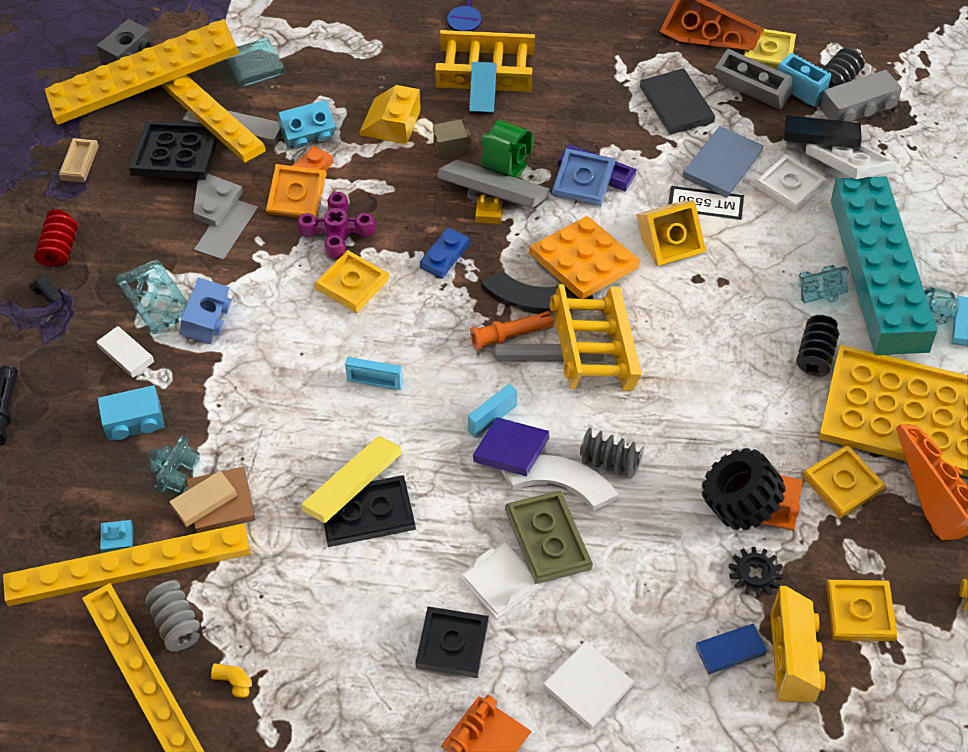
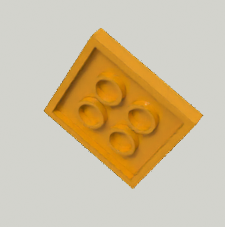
[528,216,641,299]

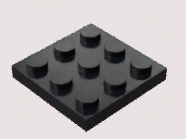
[129,121,219,180]

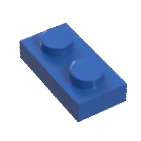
[420,228,470,279]

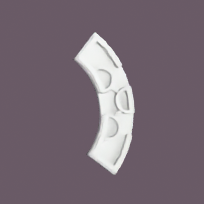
[500,455,619,511]

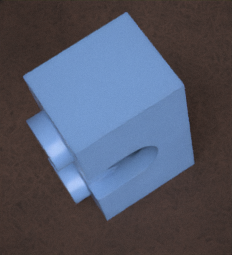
[179,277,232,344]

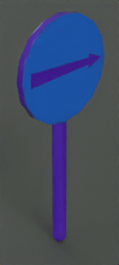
[447,0,481,31]

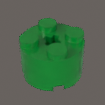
[481,120,534,178]

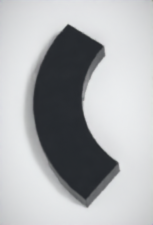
[481,270,593,314]

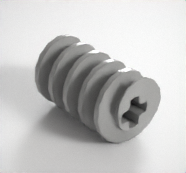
[145,580,200,652]

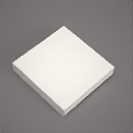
[754,154,827,213]
[543,641,634,729]

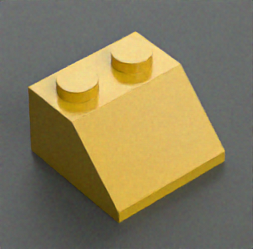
[360,85,421,145]
[636,200,706,266]

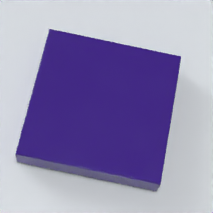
[473,417,550,477]

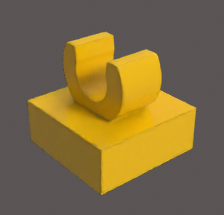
[475,194,503,224]

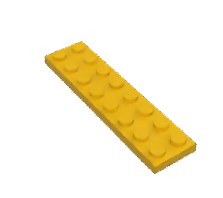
[45,19,240,125]

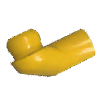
[211,663,252,697]

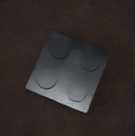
[415,606,489,678]

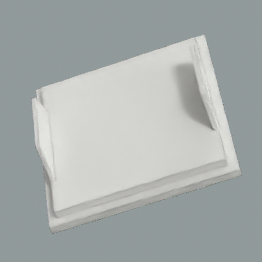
[458,542,544,620]

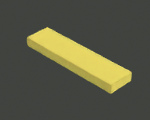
[301,436,402,523]

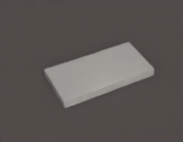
[438,160,550,208]

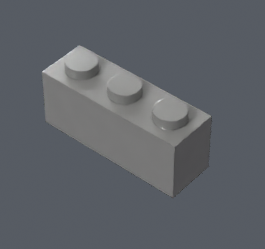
[715,49,793,110]
[819,70,902,122]

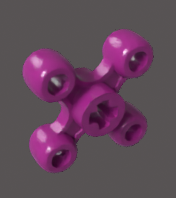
[297,192,376,260]

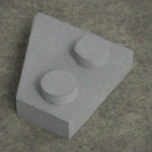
[193,174,243,227]

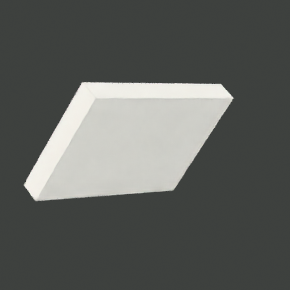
[805,144,896,179]

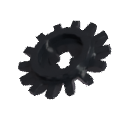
[728,547,784,597]

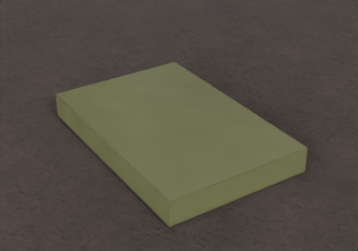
[505,490,593,584]

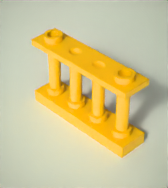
[435,30,535,92]
[550,284,642,391]

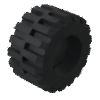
[702,448,786,530]

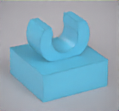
[100,520,133,553]

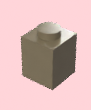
[433,119,471,160]

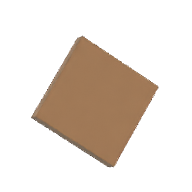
[187,466,256,533]

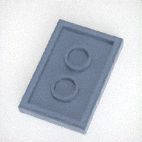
[683,126,764,198]

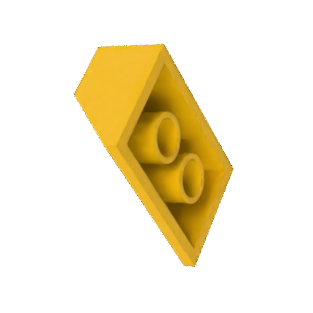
[770,586,825,702]

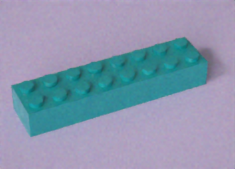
[831,176,937,355]

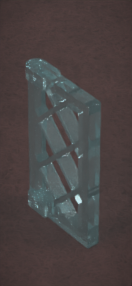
[116,259,188,334]

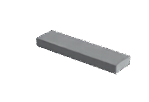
[183,111,282,146]

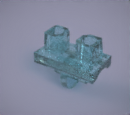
[799,265,849,304]
[147,435,201,493]

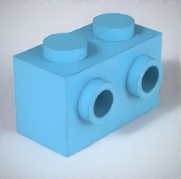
[278,100,336,148]

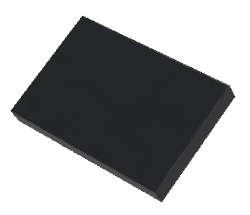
[640,68,715,135]
[784,115,862,148]
[324,475,416,547]

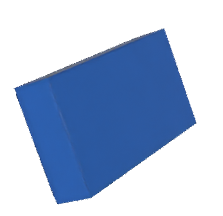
[695,623,767,675]

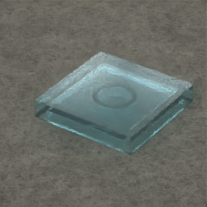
[226,37,285,87]

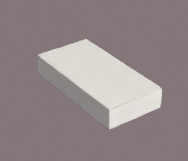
[97,326,154,378]

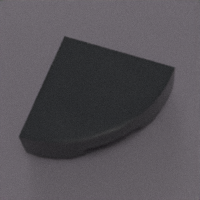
[29,275,61,302]

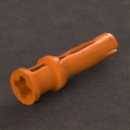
[470,311,554,351]

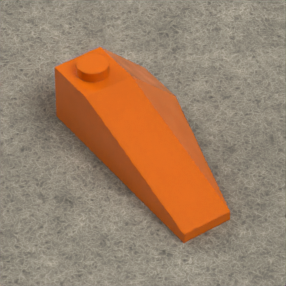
[660,0,765,51]
[896,424,968,540]

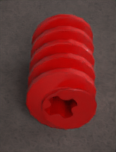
[34,209,78,266]

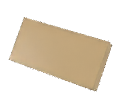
[59,138,99,183]
[169,471,237,527]

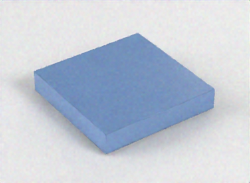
[552,148,615,206]

